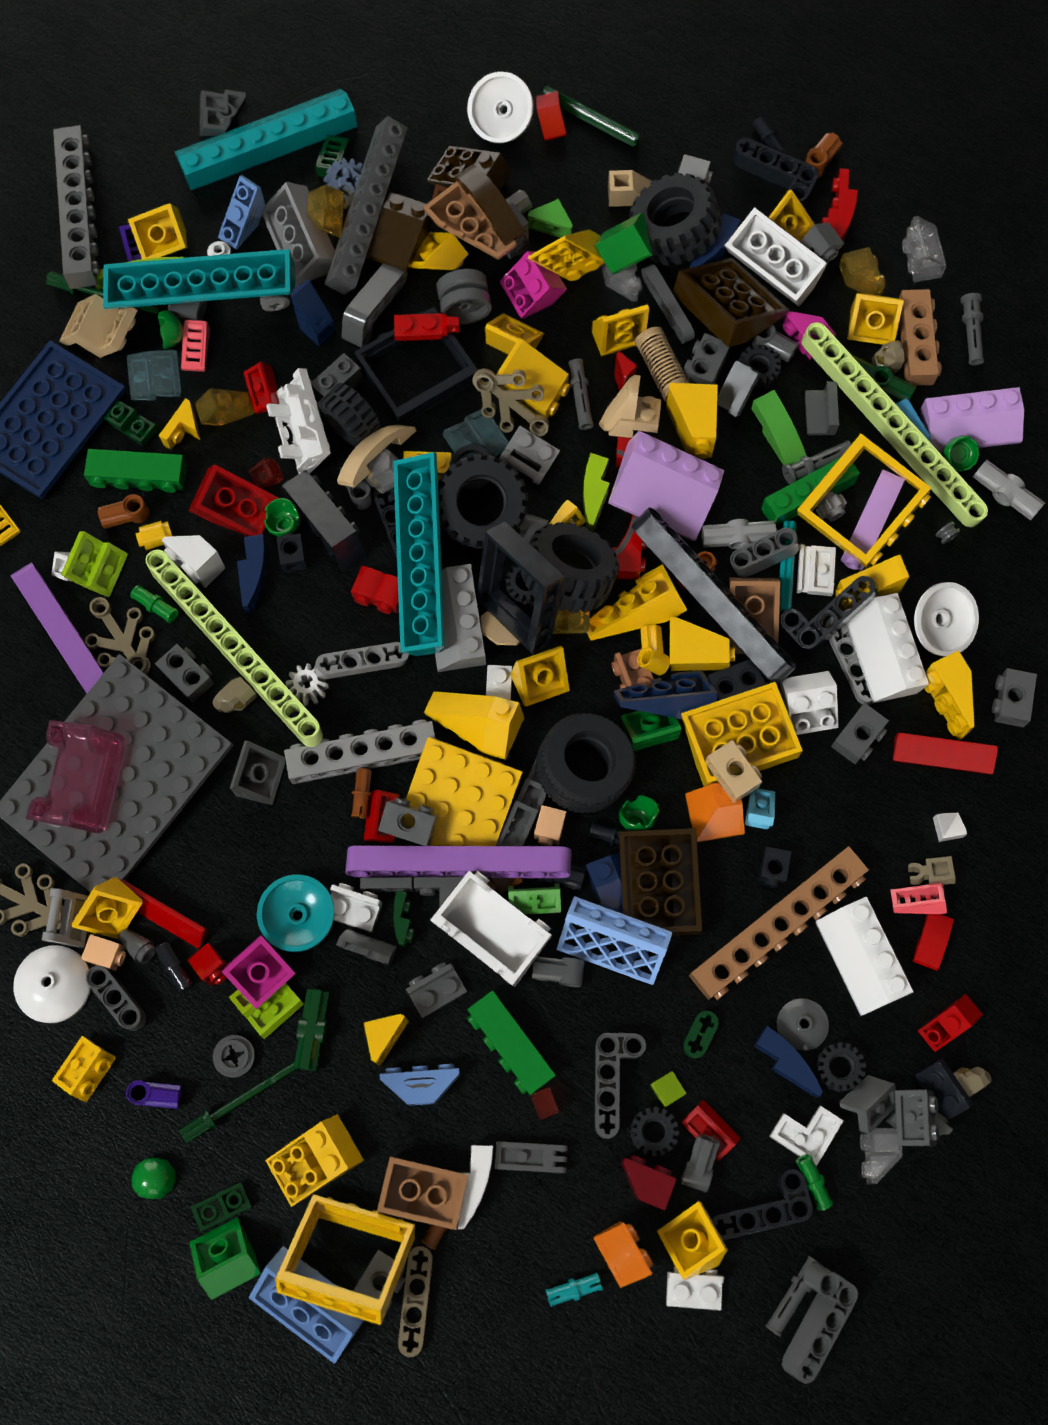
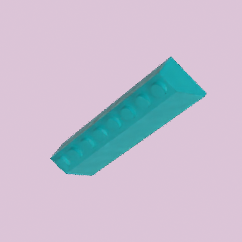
[175,89,357,190]
[103,249,296,309]
[393,452,445,656]

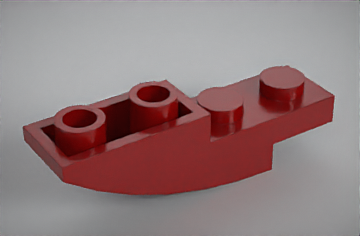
[822,169,858,241]

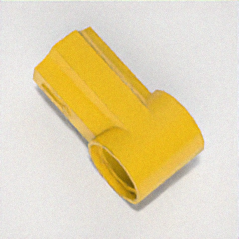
[637,624,670,675]

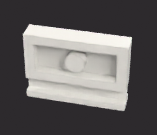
[797,544,836,596]

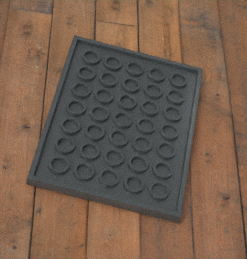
[0,654,234,892]

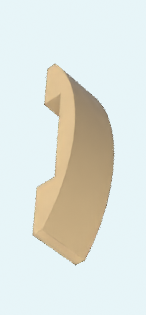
[337,425,416,487]

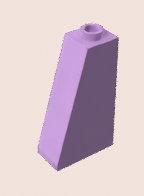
[840,470,905,570]

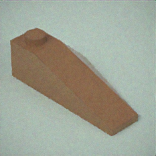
[423,182,517,260]

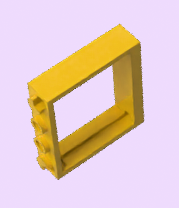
[797,434,931,568]
[275,1194,415,1325]

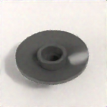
[777,999,829,1051]

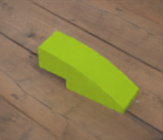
[583,453,610,533]

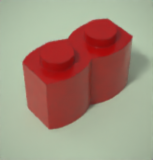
[351,566,399,614]

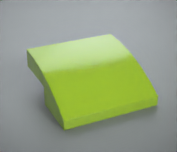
[61,531,128,597]
[229,983,304,1039]

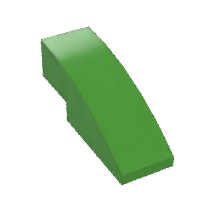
[751,390,806,465]

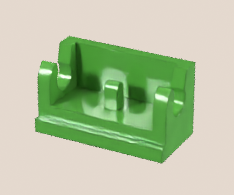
[508,883,561,914]

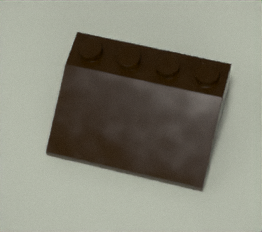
[672,258,789,347]
[619,828,702,936]

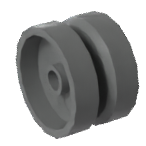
[437,269,492,324]

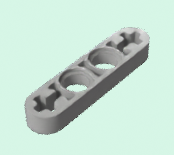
[825,616,873,705]
[314,642,409,679]

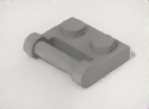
[499,426,560,486]
[42,888,88,947]

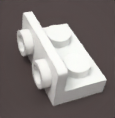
[330,883,382,933]
[666,1267,724,1310]

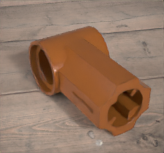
[805,133,842,178]
[98,494,150,529]

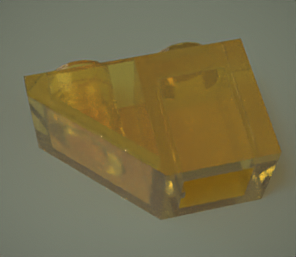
[307,185,344,237]
[839,247,885,296]
[195,388,255,426]

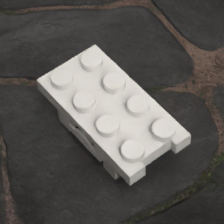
[266,368,331,474]

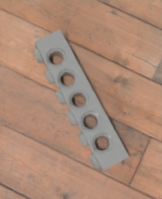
[284,720,435,784]

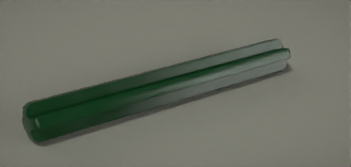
[541,86,640,146]

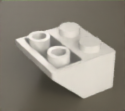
[162,535,225,588]
[780,671,838,735]

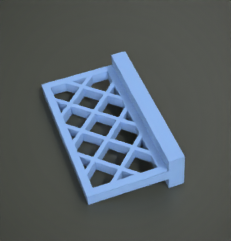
[556,896,672,985]

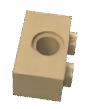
[705,740,762,803]

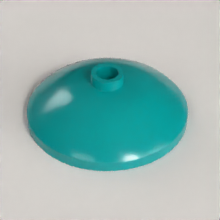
[257,875,335,952]

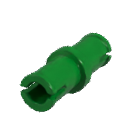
[130,585,178,623]
[796,1154,833,1210]

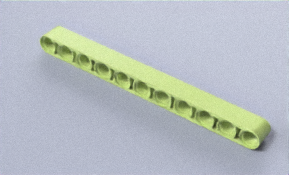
[802,322,988,527]
[146,550,323,747]

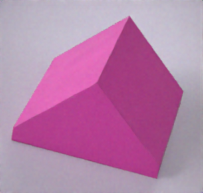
[222,936,296,1009]

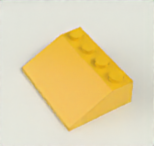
[681,682,803,787]

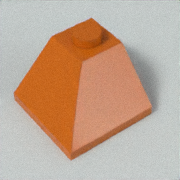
[685,783,745,842]

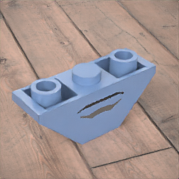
[218,175,265,249]
[380,1064,460,1106]

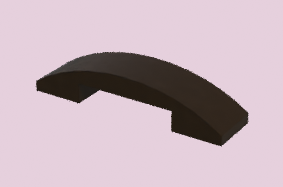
[454,164,525,246]

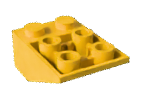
[528,230,605,281]
[924,650,974,741]
[265,1114,364,1207]

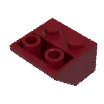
[621,1155,676,1210]

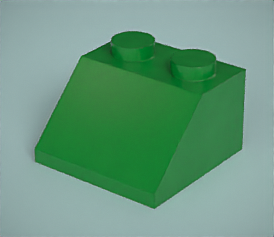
[189,1217,261,1300]

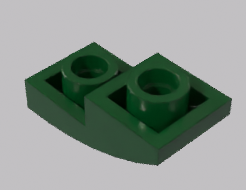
[104,400,159,447]
[394,890,415,948]
[190,1182,251,1232]

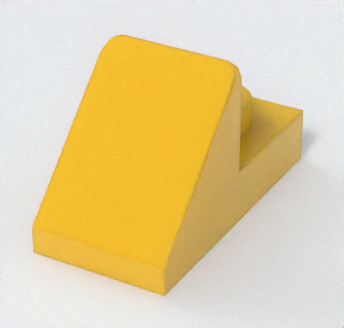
[159,398,200,450]

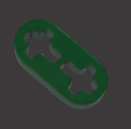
[683,1011,719,1059]

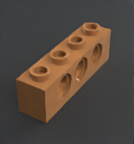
[899,289,941,385]

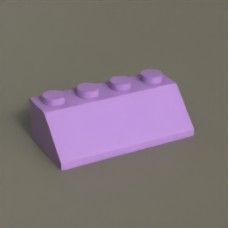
[919,387,1024,453]

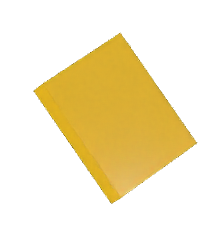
[768,190,814,242]
[847,293,904,345]
[485,313,544,354]
[510,646,570,706]
[72,877,143,939]
[364,1014,409,1066]
[657,1201,727,1280]

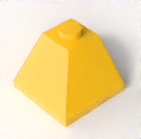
[128,203,187,259]
[408,232,468,270]

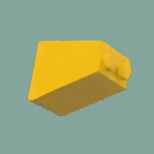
[496,338,570,419]
[666,383,718,460]

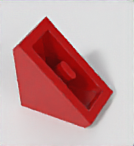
[536,91,567,141]

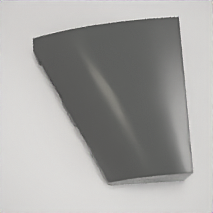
[200,90,246,136]
[336,929,397,966]

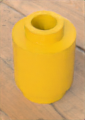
[135,521,172,550]

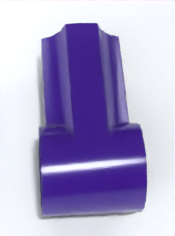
[126,1080,182,1109]

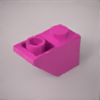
[783,311,836,359]

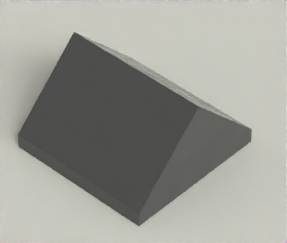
[230,741,286,805]

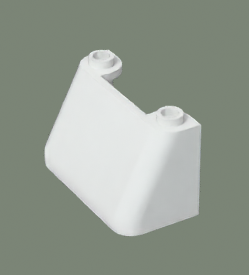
[431,871,552,986]

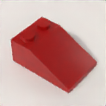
[188,464,278,536]

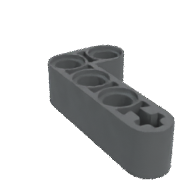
[342,264,408,348]
[595,1033,646,1139]
[782,1263,858,1384]

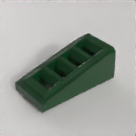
[315,135,349,180]

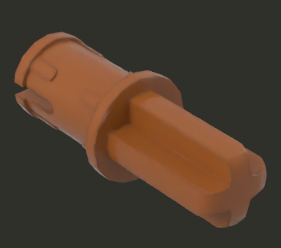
[351,768,372,819]

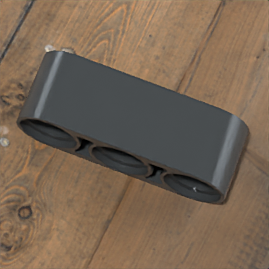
[730,528,800,578]
[86,965,146,1031]

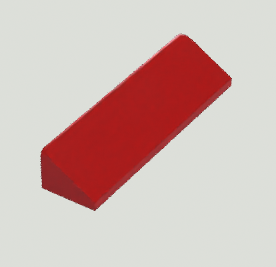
[893,733,998,774]
[119,879,210,948]

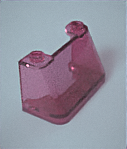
[26,720,126,833]

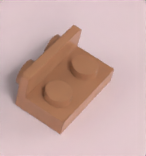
[611,649,653,689]

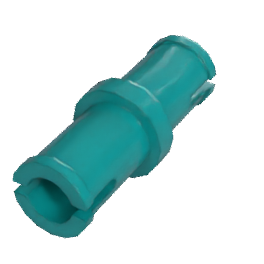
[545,1273,602,1307]

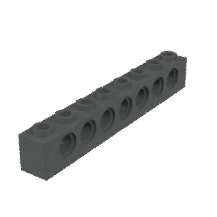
[325,116,407,295]
[53,125,100,289]

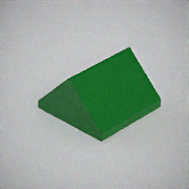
[595,212,652,275]
[620,711,681,751]

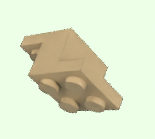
[59,294,137,358]

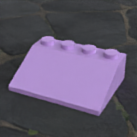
[608,431,724,542]

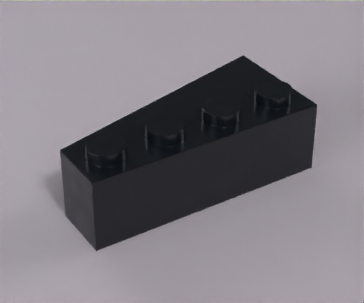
[282,470,367,573]

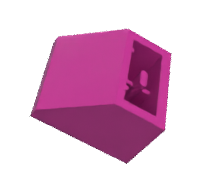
[500,251,567,318]

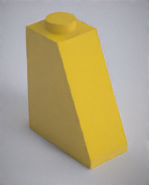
[835,555,909,610]
[670,617,735,671]

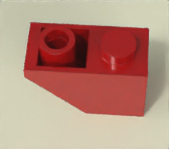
[188,943,228,986]
[918,994,983,1052]

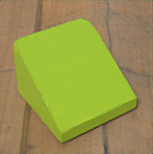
[650,1071,686,1108]

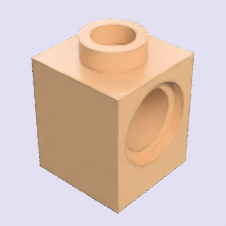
[534,805,566,846]
[81,934,126,971]

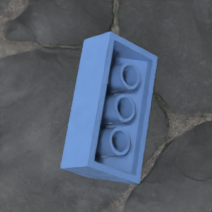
[249,1246,364,1364]

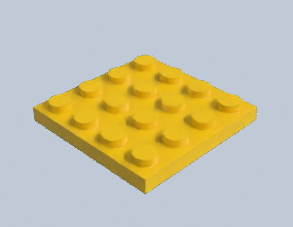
[404,737,523,846]

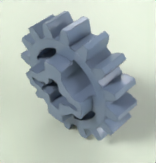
[324,158,362,209]

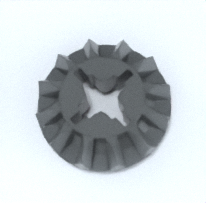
[213,1035,255,1078]

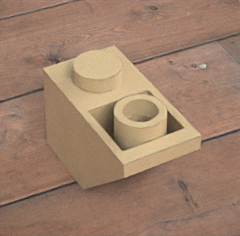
[608,170,652,206]

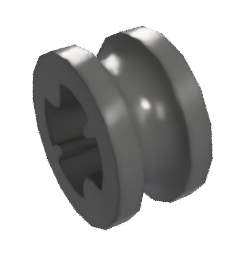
[936,522,961,545]

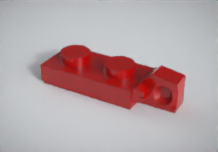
[394,313,460,341]

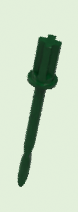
[46,271,159,314]
[179,1061,297,1143]

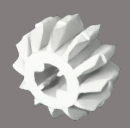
[286,663,329,706]

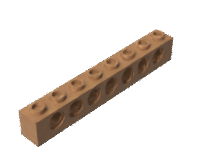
[689,846,869,1000]

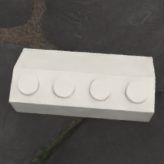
[725,207,827,306]
[844,593,929,703]
[815,897,913,1016]

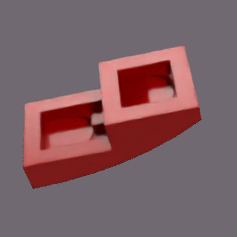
[913,914,954,971]

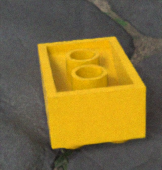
[592,304,649,356]

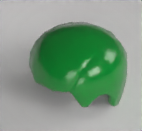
[158,310,183,349]
[943,435,980,472]
[264,498,301,537]
[619,795,660,831]
[131,1158,176,1199]

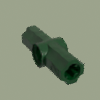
[844,355,917,402]
[294,989,330,1071]

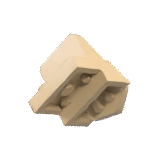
[599,375,661,438]

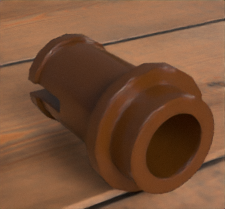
[421,1224,449,1250]

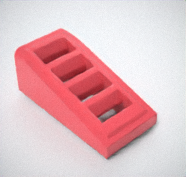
[181,320,210,372]
[891,883,947,914]

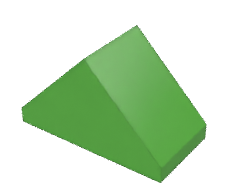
[528,199,573,238]

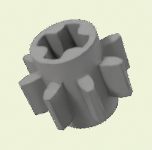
[816,492,847,522]

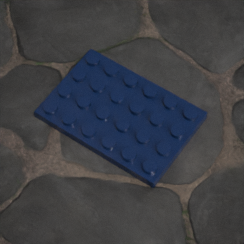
[0,341,127,499]

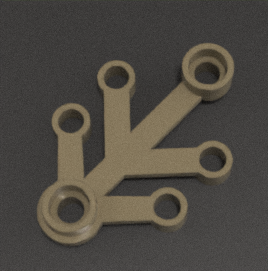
[473,369,549,436]
[85,597,156,675]
[0,864,64,937]

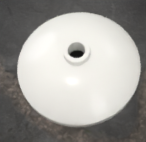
[467,72,533,143]
[914,582,979,656]
[13,945,91,1023]

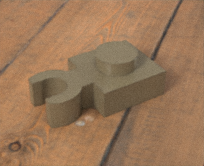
[908,856,955,885]

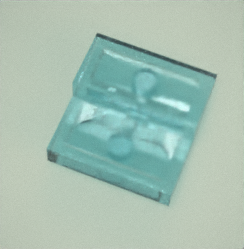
[127,350,181,400]
[443,409,509,459]

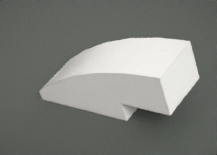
[458,1146,493,1229]

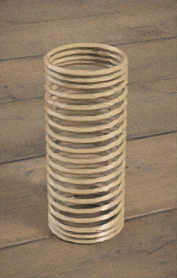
[635,327,690,401]

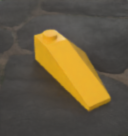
[584,564,687,640]
[424,692,524,760]

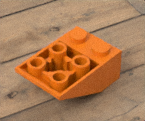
[593,1221,653,1288]

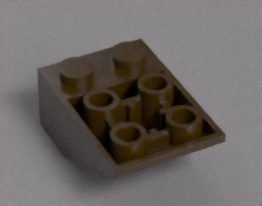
[427,146,511,191]

